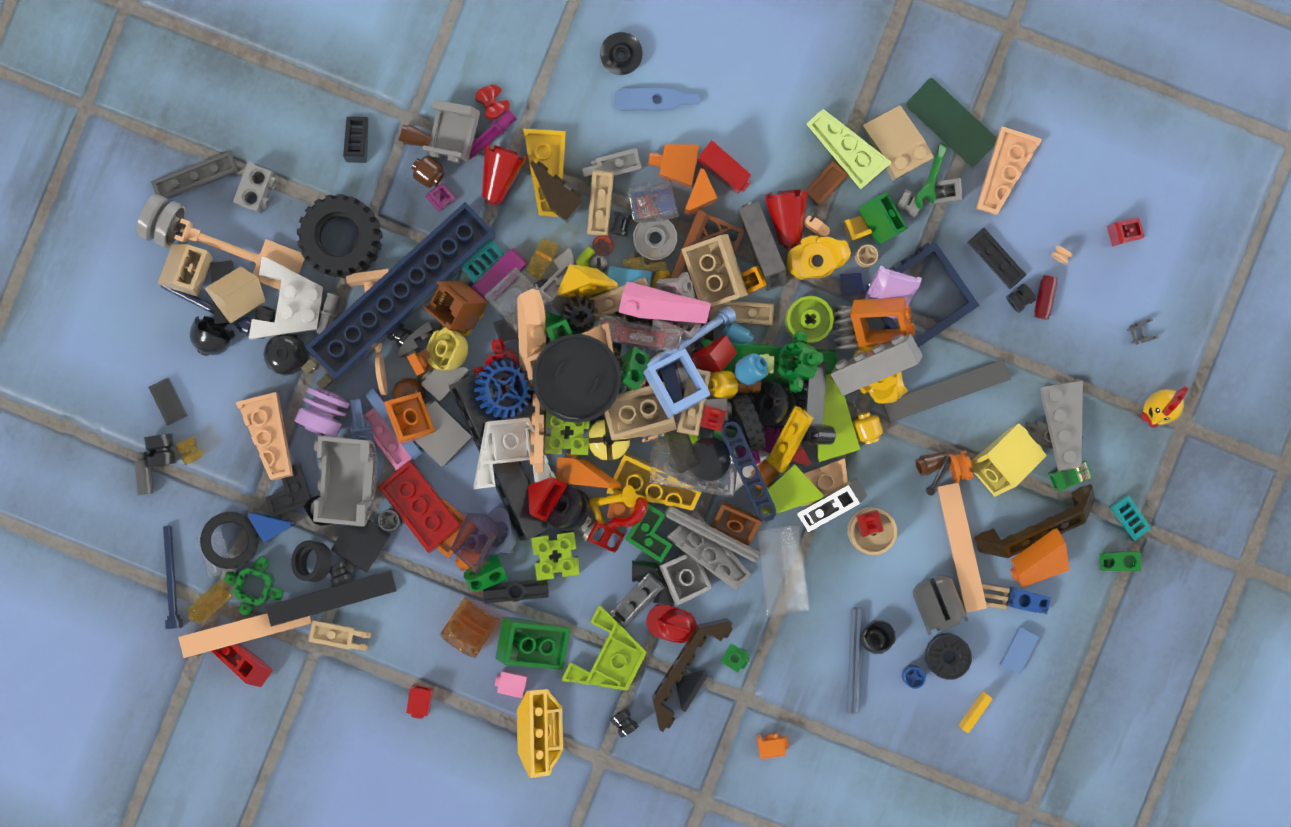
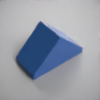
[248,512,295,543]

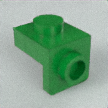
[720,643,750,673]

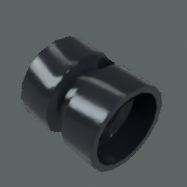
[144,434,176,467]

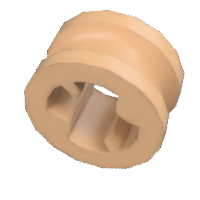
[1051,246,1073,265]

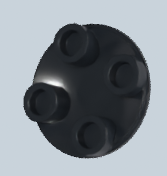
[687,438,730,481]

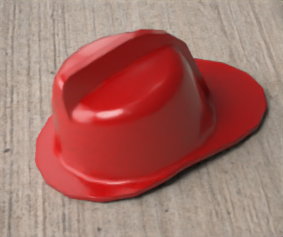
[646,604,697,643]

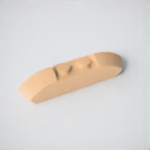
[517,289,546,391]

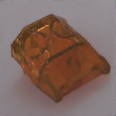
[440,597,500,658]

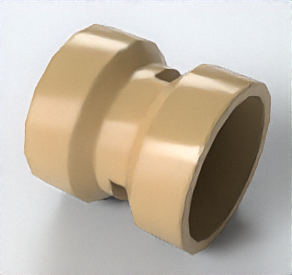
[855,245,878,268]

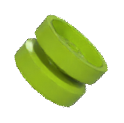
[784,296,834,344]

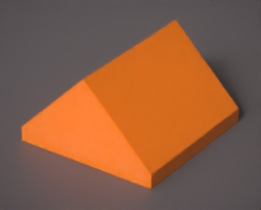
[684,169,717,215]
[384,392,435,444]

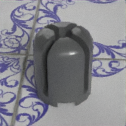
[913,575,968,635]

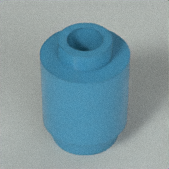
[721,322,754,343]

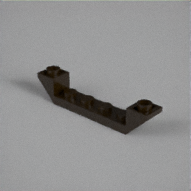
[974,484,1095,558]
[652,618,733,732]

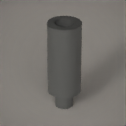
[134,452,154,495]

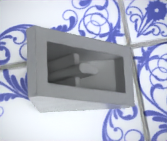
[923,178,962,205]

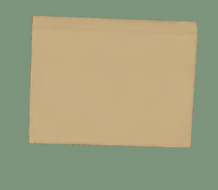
[205,266,266,324]

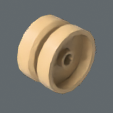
[847,507,897,555]

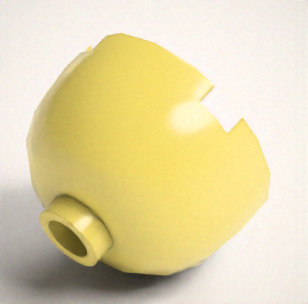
[427,327,468,371]

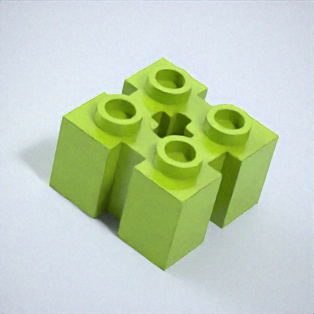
[545,411,589,455]
[531,531,581,581]

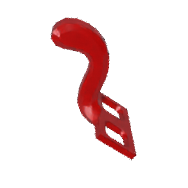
[587,497,648,553]

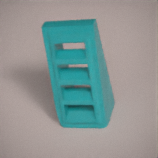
[461,240,505,284]
[1108,495,1152,541]

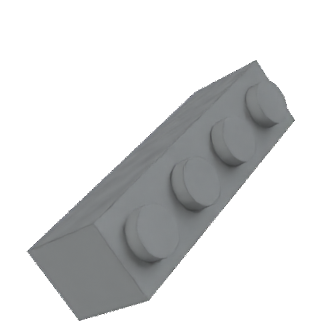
[831,334,923,396]

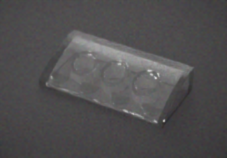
[650,438,738,498]
[756,525,810,616]

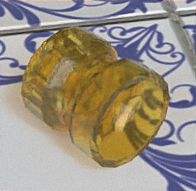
[175,436,204,465]

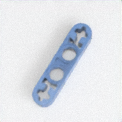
[365,387,423,460]

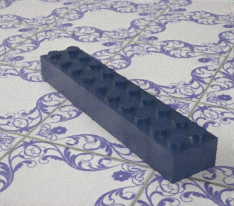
[305,202,495,383]

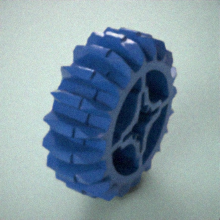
[474,360,533,419]

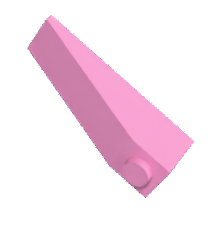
[619,281,711,324]

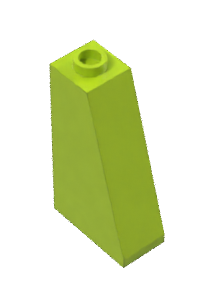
[816,373,861,462]

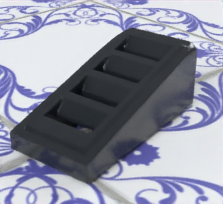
[343,117,368,163]

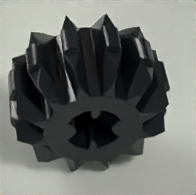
[561,294,598,332]

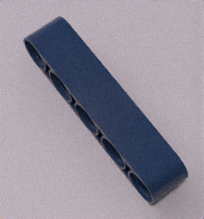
[721,422,776,522]

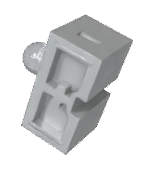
[539,261,572,314]

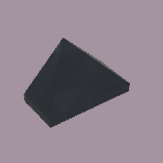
[676,671,708,712]

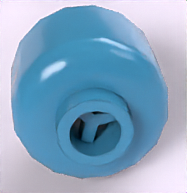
[735,353,767,385]

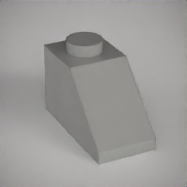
[421,367,471,402]

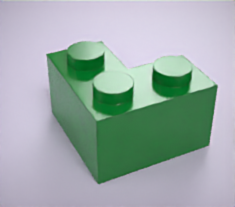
[625,503,673,563]

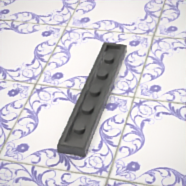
[883,359,1011,423]

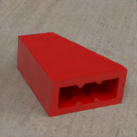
[697,140,751,194]

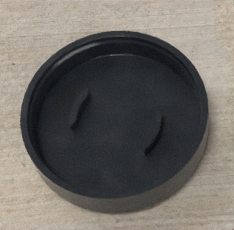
[532,334,621,423]

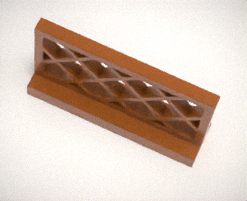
[670,210,745,309]

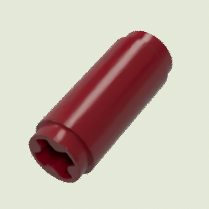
[1034,275,1058,320]

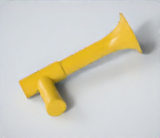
[589,485,637,524]

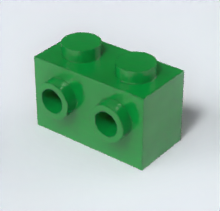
[858,192,908,245]

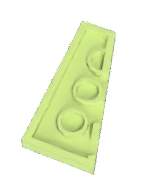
[807,109,892,189]

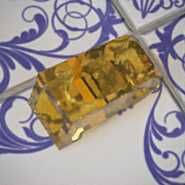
[526,237,561,281]

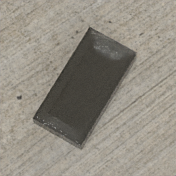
[148,378,188,425]
[664,429,700,473]

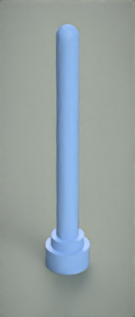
[651,305,736,361]

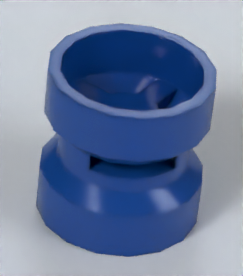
[901,665,926,689]

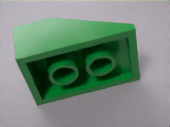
[495,617,571,670]

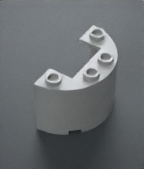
[311,436,377,526]

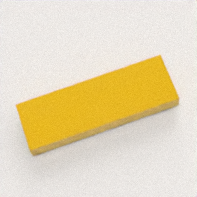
[766,406,813,473]

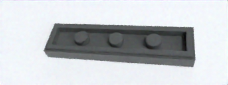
[151,151,239,199]

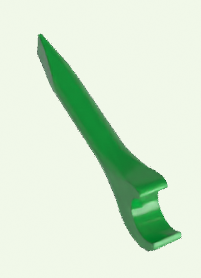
[915,142,948,209]

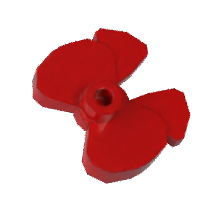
[475,84,510,120]

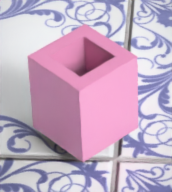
[495,669,528,698]

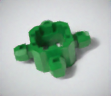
[774,331,824,392]
[224,556,284,616]

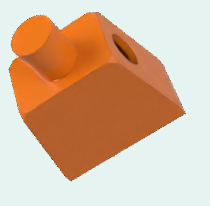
[648,144,699,188]

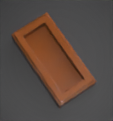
[805,160,848,207]

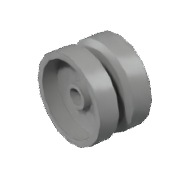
[136,193,186,249]

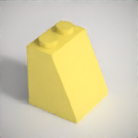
[971,423,1047,497]

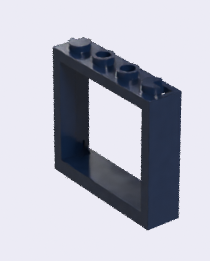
[863,242,980,348]

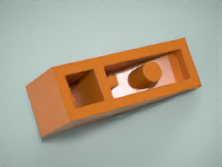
[556,453,621,488]

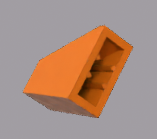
[1010,528,1070,588]

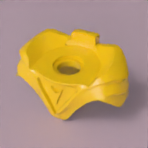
[786,235,851,280]
[852,346,907,404]

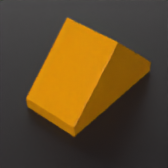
[735,265,767,300]

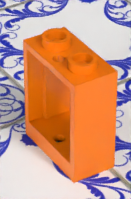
[850,297,915,347]

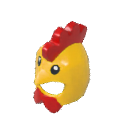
[1140,386,1188,428]

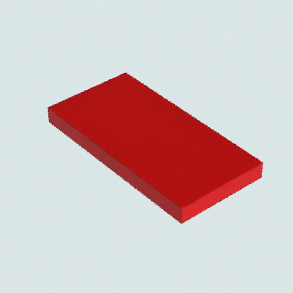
[378,460,463,553]

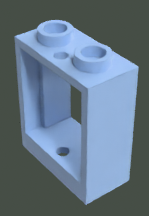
[643,349,711,418]

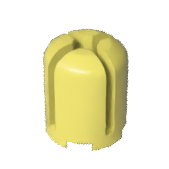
[588,418,631,461]

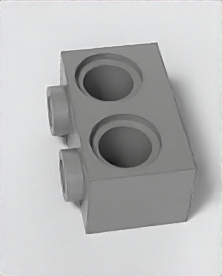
[233,162,277,214]

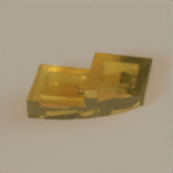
[620,256,667,271]

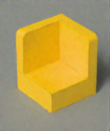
[842,216,872,243]

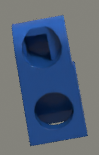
[1006,586,1051,614]

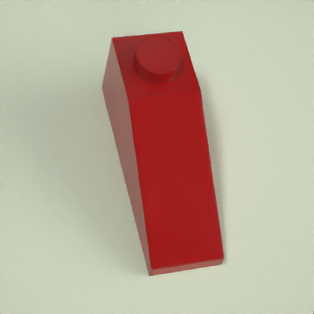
[211,643,273,687]

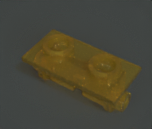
[186,581,232,626]

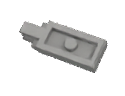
[582,148,643,179]

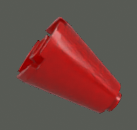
[482,144,527,206]
[765,189,807,248]

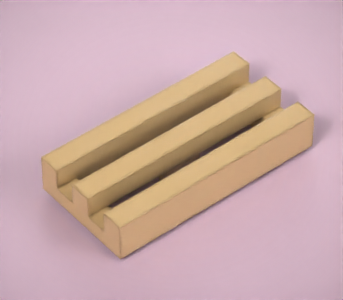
[982,584,1010,610]

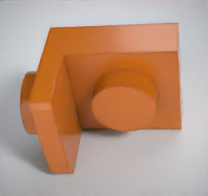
[407,349,435,376]
[607,502,635,519]

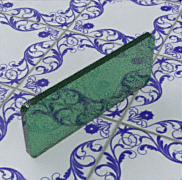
[906,78,997,167]

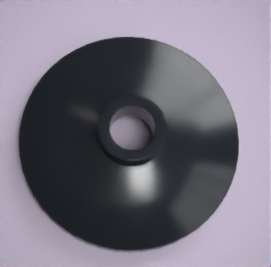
[600,32,643,75]

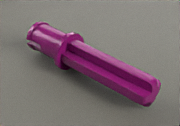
[469,109,518,160]

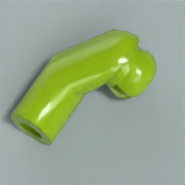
[575,246,596,267]

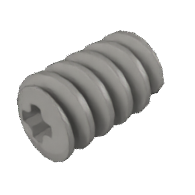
[831,306,858,350]

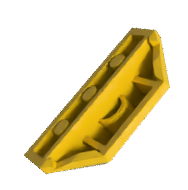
[517,689,563,778]

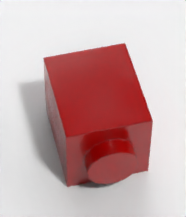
[406,685,434,719]

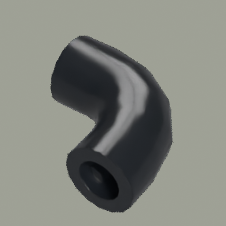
[632,560,674,603]

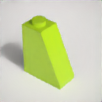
[758,464,824,515]

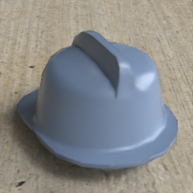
[485,507,518,555]

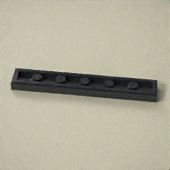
[265,570,397,627]

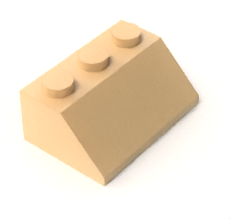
[681,234,748,308]

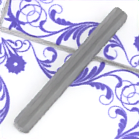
[665,506,760,562]

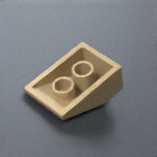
[863,105,934,181]
[605,382,677,440]

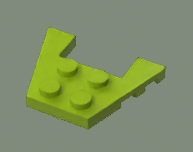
[561,605,647,691]

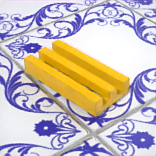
[958,691,992,733]

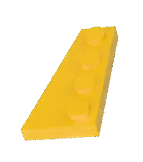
[523,129,566,217]

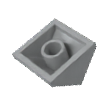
[660,553,712,606]

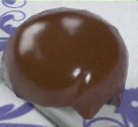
[392,378,426,401]

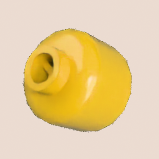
[708,371,739,399]
[853,411,883,444]

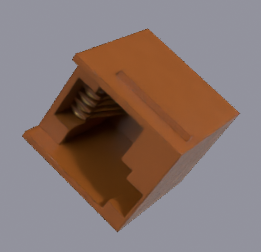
[423,281,488,331]

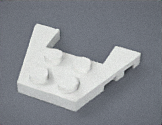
[249,257,323,340]
[474,418,556,489]

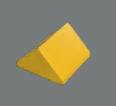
[557,264,618,299]

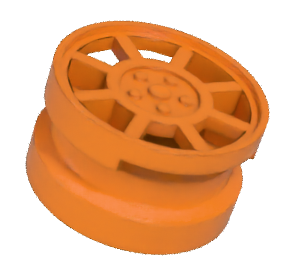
[948,450,973,483]

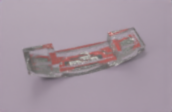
[597,314,684,351]

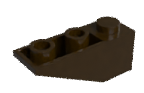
[530,160,583,223]

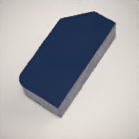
[661,361,684,403]

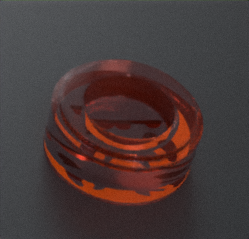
[592,235,614,257]

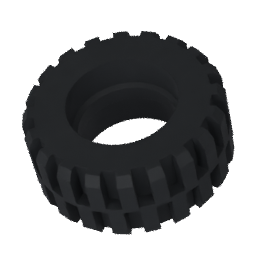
[297,194,383,278]

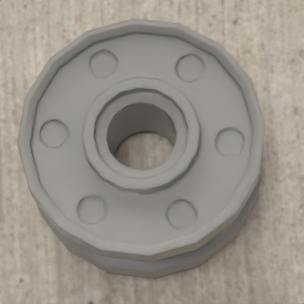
[633,218,677,261]

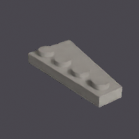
[1040,381,1083,471]
[666,510,751,590]

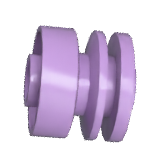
[294,387,350,437]

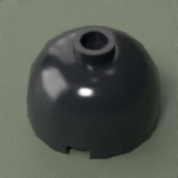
[189,316,235,356]
[263,334,308,376]

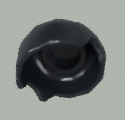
[861,620,896,654]

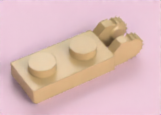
[308,620,371,651]

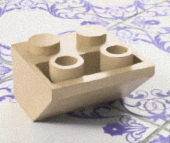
[157,244,213,297]

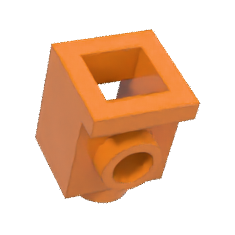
[756,732,789,759]

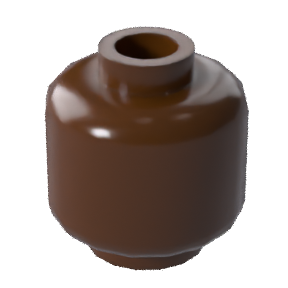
[411,156,445,188]

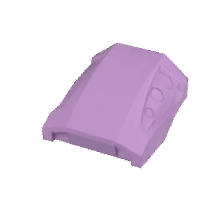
[865,266,922,319]

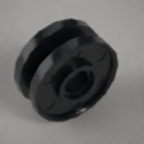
[751,381,798,429]
[546,484,590,532]
[925,633,972,680]

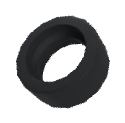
[291,540,332,582]

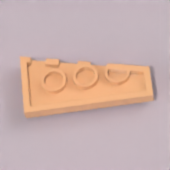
[975,126,1042,215]

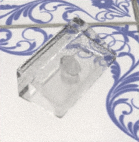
[197,530,234,578]

